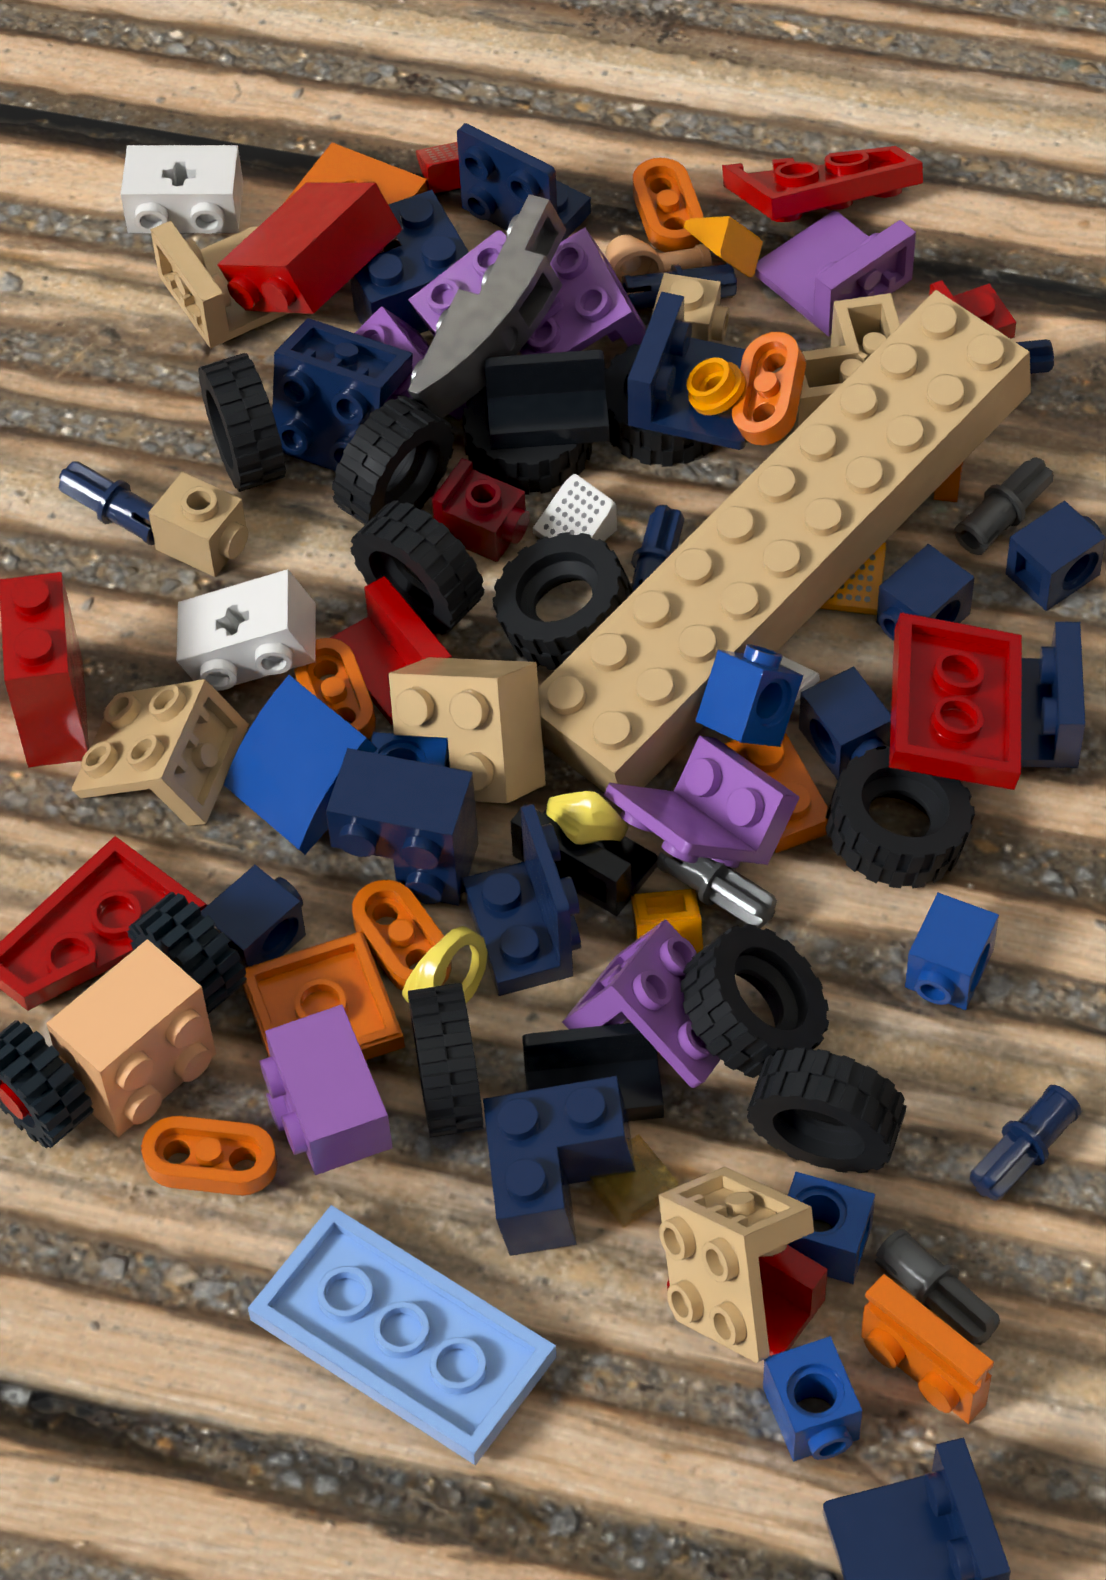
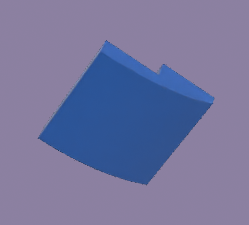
[224,675,378,855]

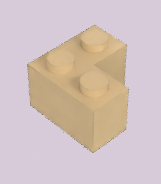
[793,293,900,431]
[389,657,546,803]

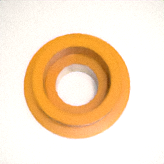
[686,357,745,415]

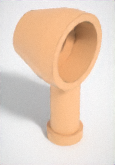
[605,235,712,295]

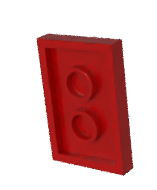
[889,612,1022,790]

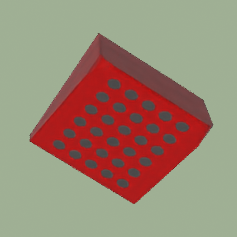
[416,142,461,194]

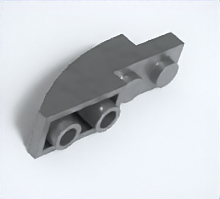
[408,194,566,418]

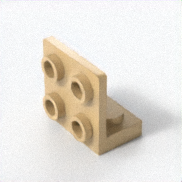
[150,220,288,349]
[72,679,249,826]
[658,1167,814,1363]

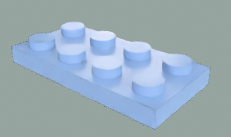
[248,1205,556,1465]

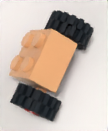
[0,892,247,1148]

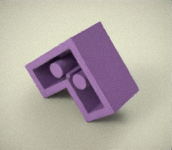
[259,1004,392,1175]

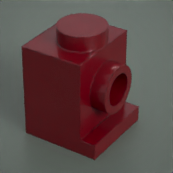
[432,458,530,562]

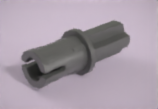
[954,457,1054,555]
[657,852,777,929]
[875,1229,1000,1345]

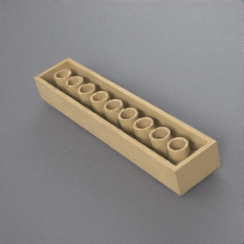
[538,290,1031,793]

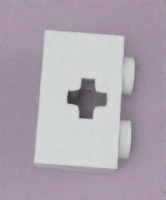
[121,145,244,234]
[176,569,316,691]

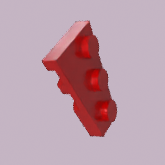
[722,146,923,222]
[0,836,207,1011]

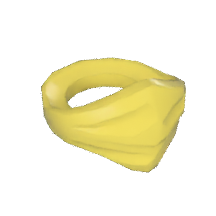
[546,791,628,845]
[402,926,488,1003]

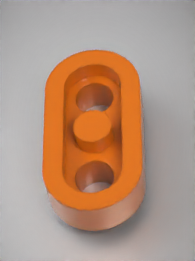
[633,158,703,252]
[732,332,806,445]
[294,638,376,739]
[352,880,452,991]
[141,1116,278,1196]

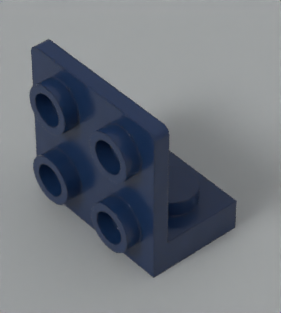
[457,123,591,242]
[628,291,747,450]
[272,318,413,471]
[1021,622,1085,768]
[462,804,581,996]
[823,1437,1011,1580]

